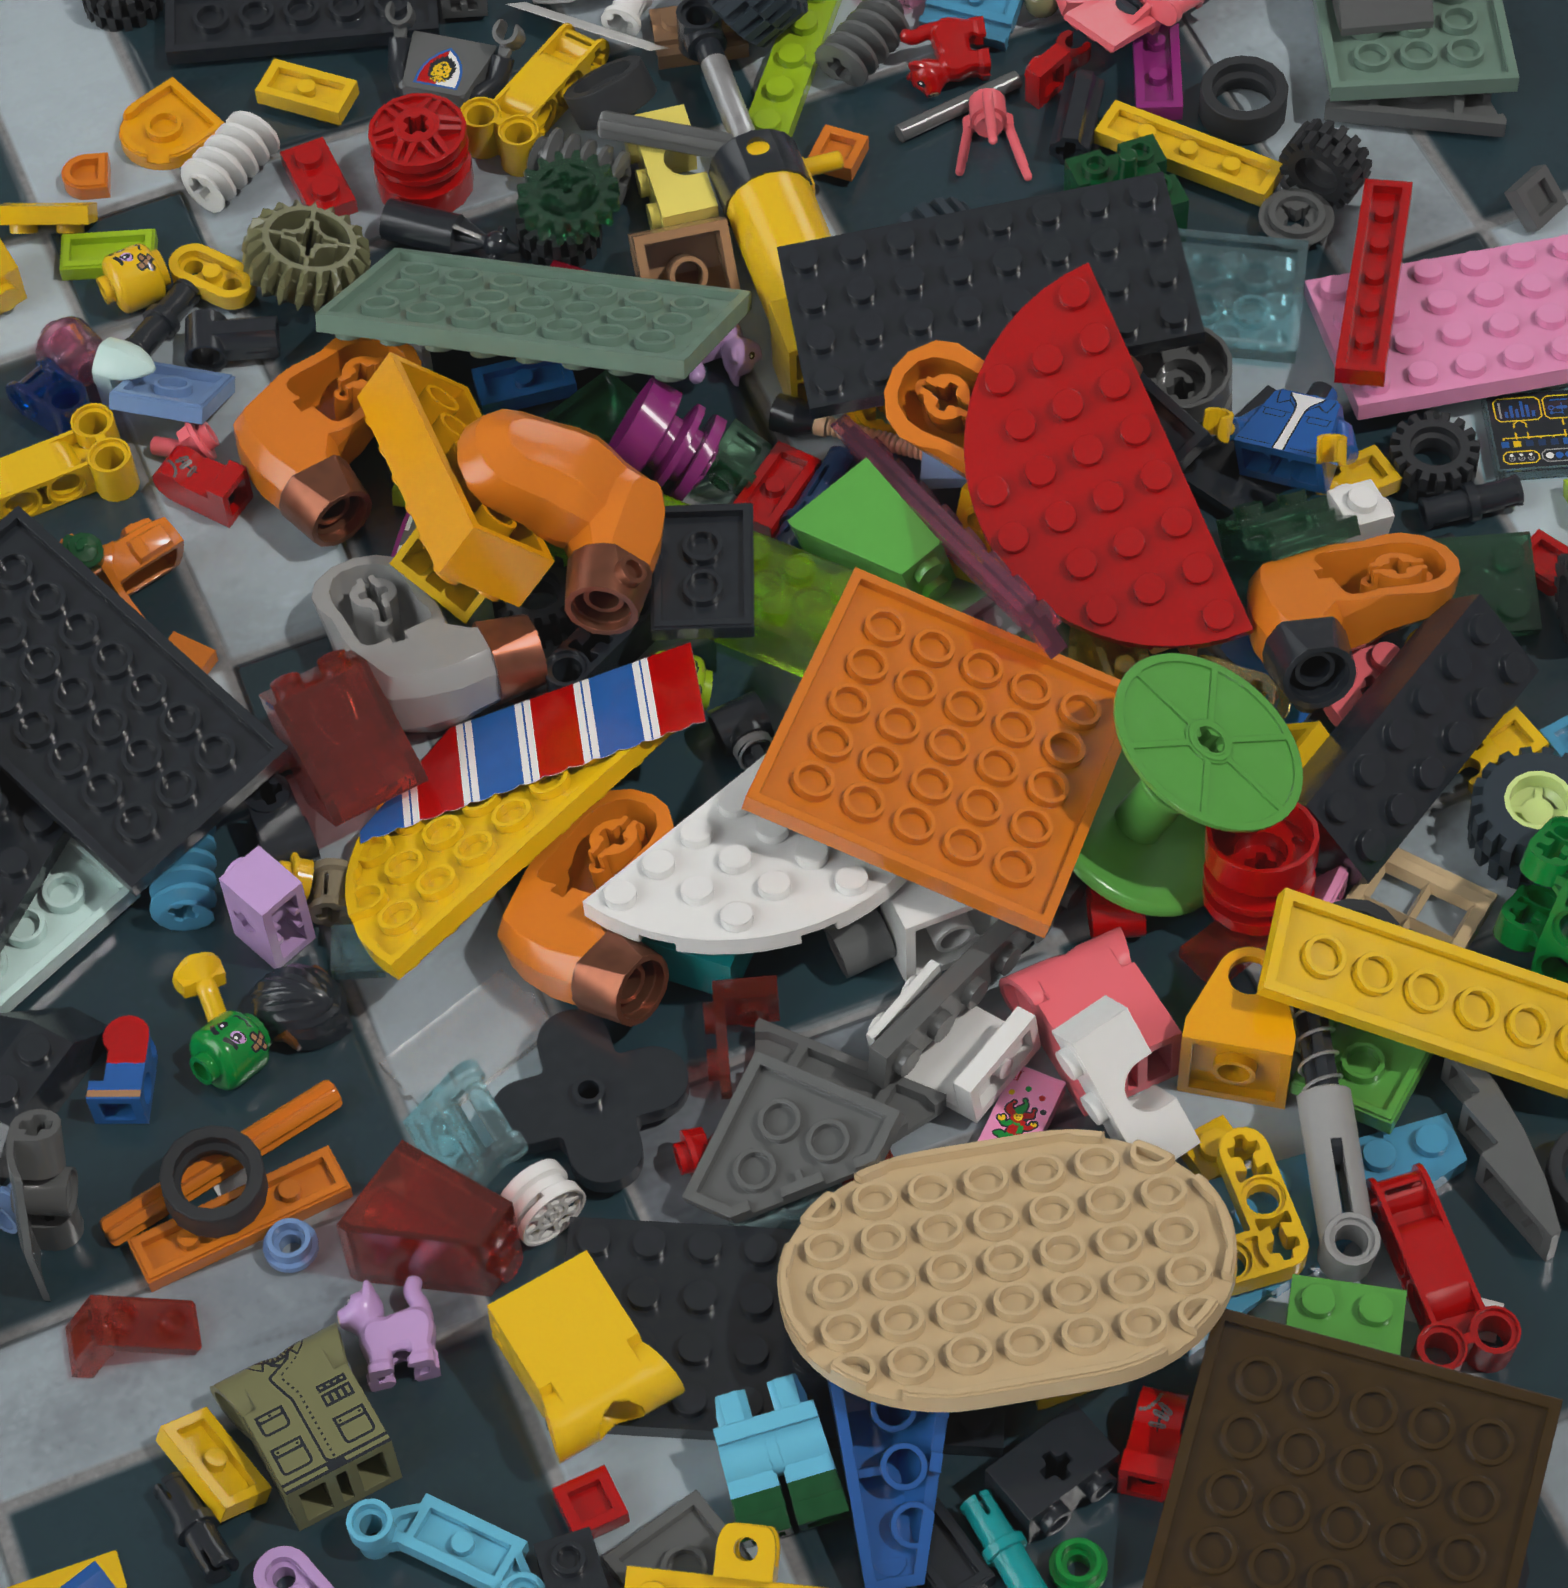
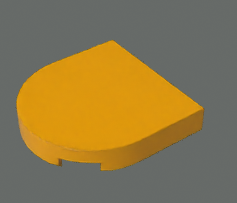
[119,77,225,170]

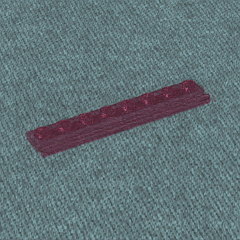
[830,413,1067,660]

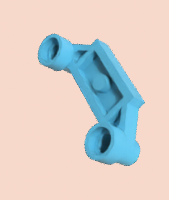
[346,1493,545,1588]

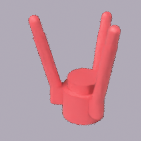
[955,88,1032,181]

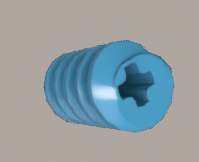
[149,826,217,931]

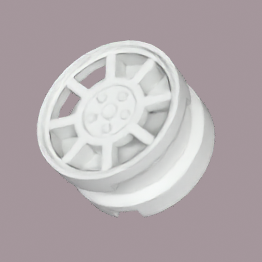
[497,1159,586,1246]

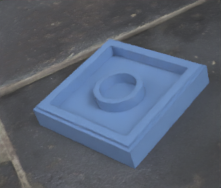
[109,362,235,425]

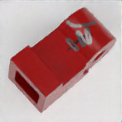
[152,445,254,528]
[1117,1386,1189,1503]

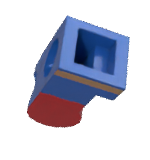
[86,1015,158,1124]

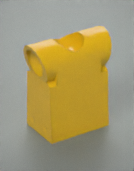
[487,1250,685,1464]

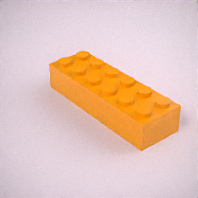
[357,352,555,607]

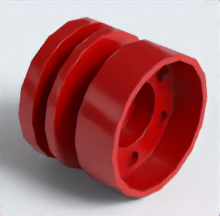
[368,93,474,212]
[1202,802,1320,936]

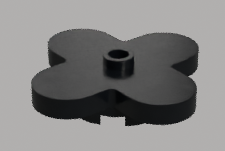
[490,1009,690,1193]

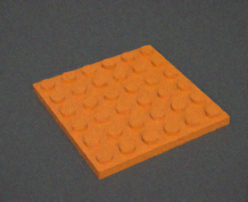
[741,567,1122,939]

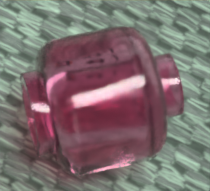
[35,316,103,388]

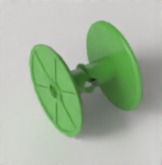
[1073,653,1303,917]

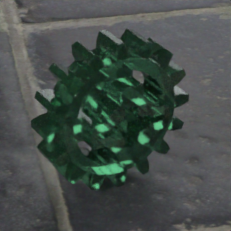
[516,150,621,246]

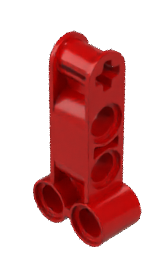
[1366,1163,1522,1373]

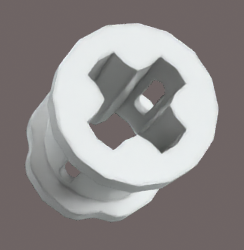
[601,0,653,37]

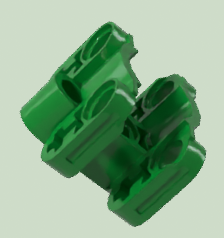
[1492,816,1568,983]

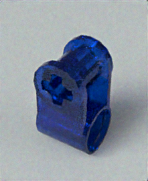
[5,356,91,436]

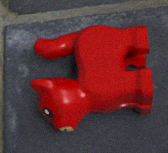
[899,16,991,97]

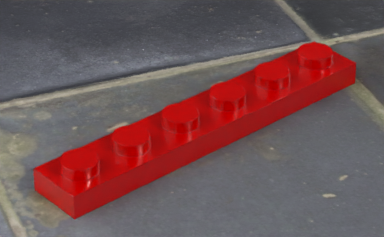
[1334,178,1413,387]

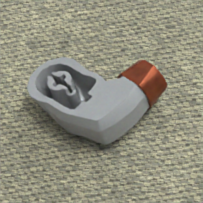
[311,555,548,733]

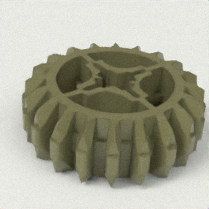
[241,199,371,312]

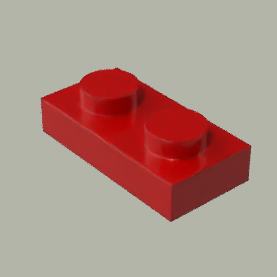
[280,137,358,216]
[733,441,821,540]

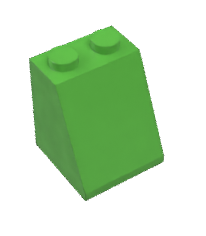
[787,457,956,601]

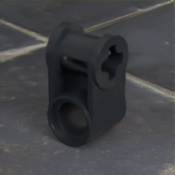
[245,773,321,862]

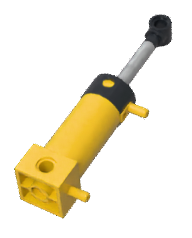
[676,0,844,402]

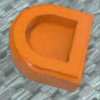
[61,152,111,200]

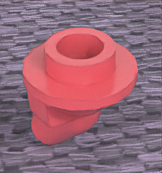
[150,421,220,460]

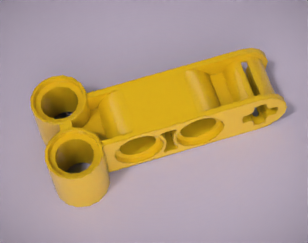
[460,23,610,177]
[0,403,140,520]

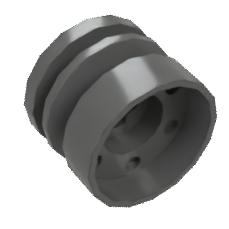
[1134,327,1232,437]

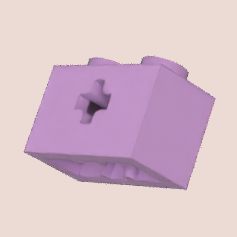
[219,845,316,969]

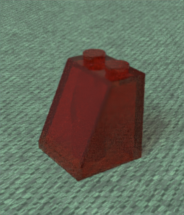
[259,649,428,827]
[336,1140,523,1297]

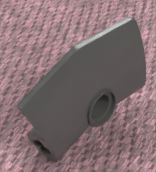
[6,1109,84,1301]

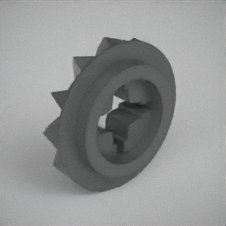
[1258,188,1335,253]

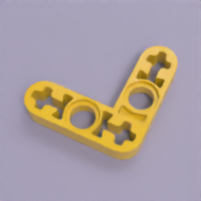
[1217,1127,1309,1296]

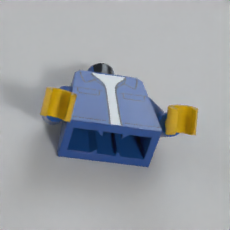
[1202,381,1359,494]

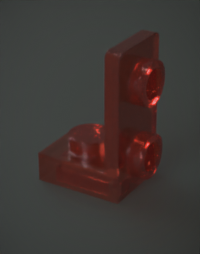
[703,975,780,1099]
[65,1295,202,1378]

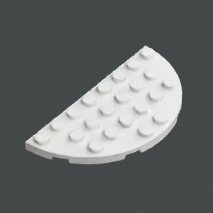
[583,754,908,955]

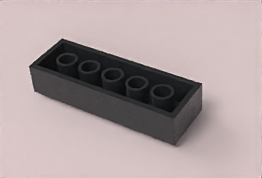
[1298,593,1539,886]

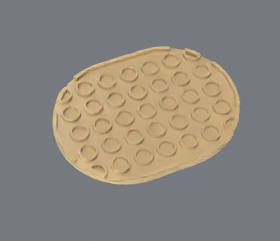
[777,1129,1237,1412]

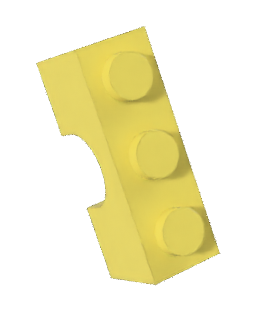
[624,104,719,230]

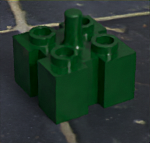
[1064,133,1189,240]

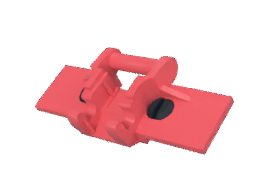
[1063,0,1205,53]

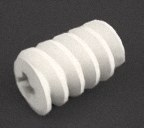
[180,110,280,213]

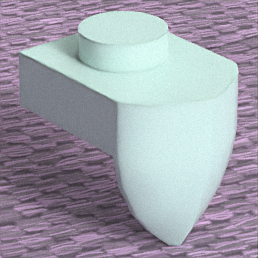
[92,337,156,407]

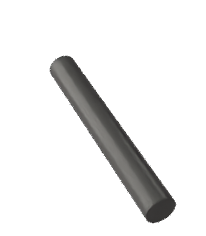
[894,70,1022,143]

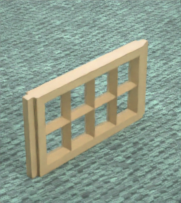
[1290,847,1498,1026]

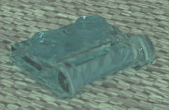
[403,1059,529,1207]

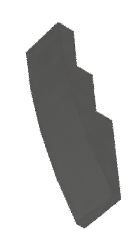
[1440,1058,1561,1262]

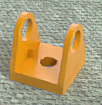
[1177,947,1296,1109]

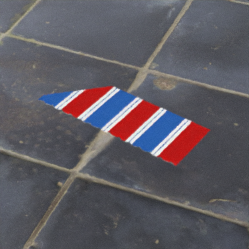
[360,642,706,844]

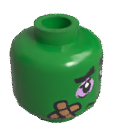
[189,1010,271,1091]

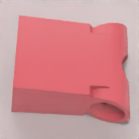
[999,927,1182,1117]

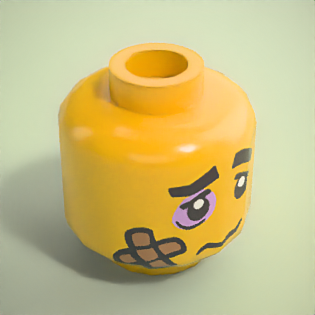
[96,243,171,314]

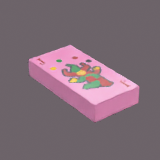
[978,1066,1066,1141]

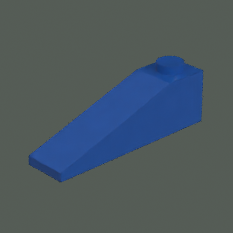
[827,1379,949,1588]

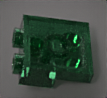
[1216,488,1361,561]

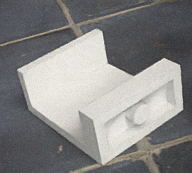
[866,959,1041,1123]

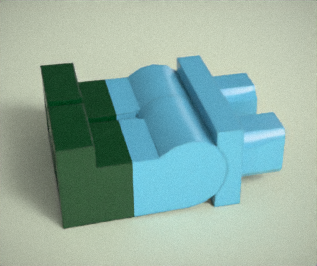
[713,1373,852,1549]

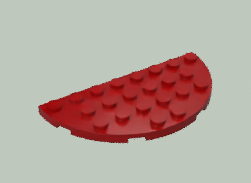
[964,262,1253,650]

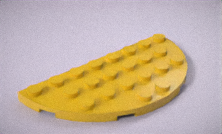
[345,732,675,980]

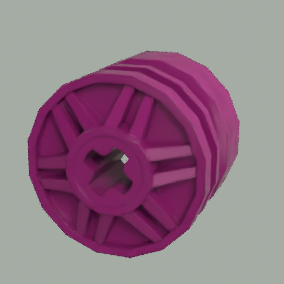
[608,376,727,506]

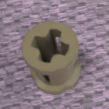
[308,858,351,927]

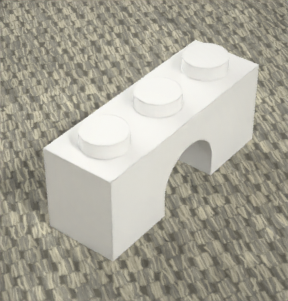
[1051,995,1201,1160]

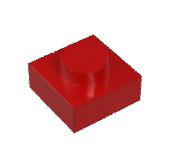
[552,1465,630,1539]

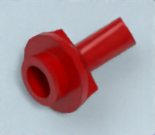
[672,1127,714,1177]

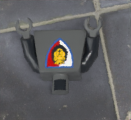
[385,1,526,108]

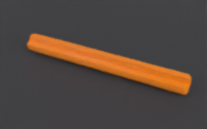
[99,1080,343,1246]

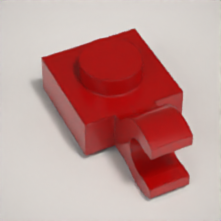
[1024,30,1092,109]

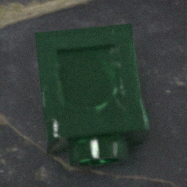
[706,418,774,497]

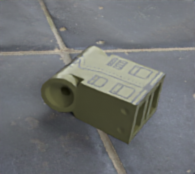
[210,1322,402,1531]

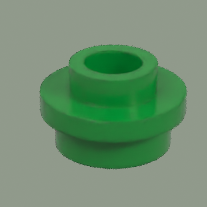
[1049,1537,1108,1588]

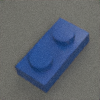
[471,359,578,415]

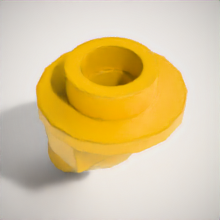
[172,952,226,1022]

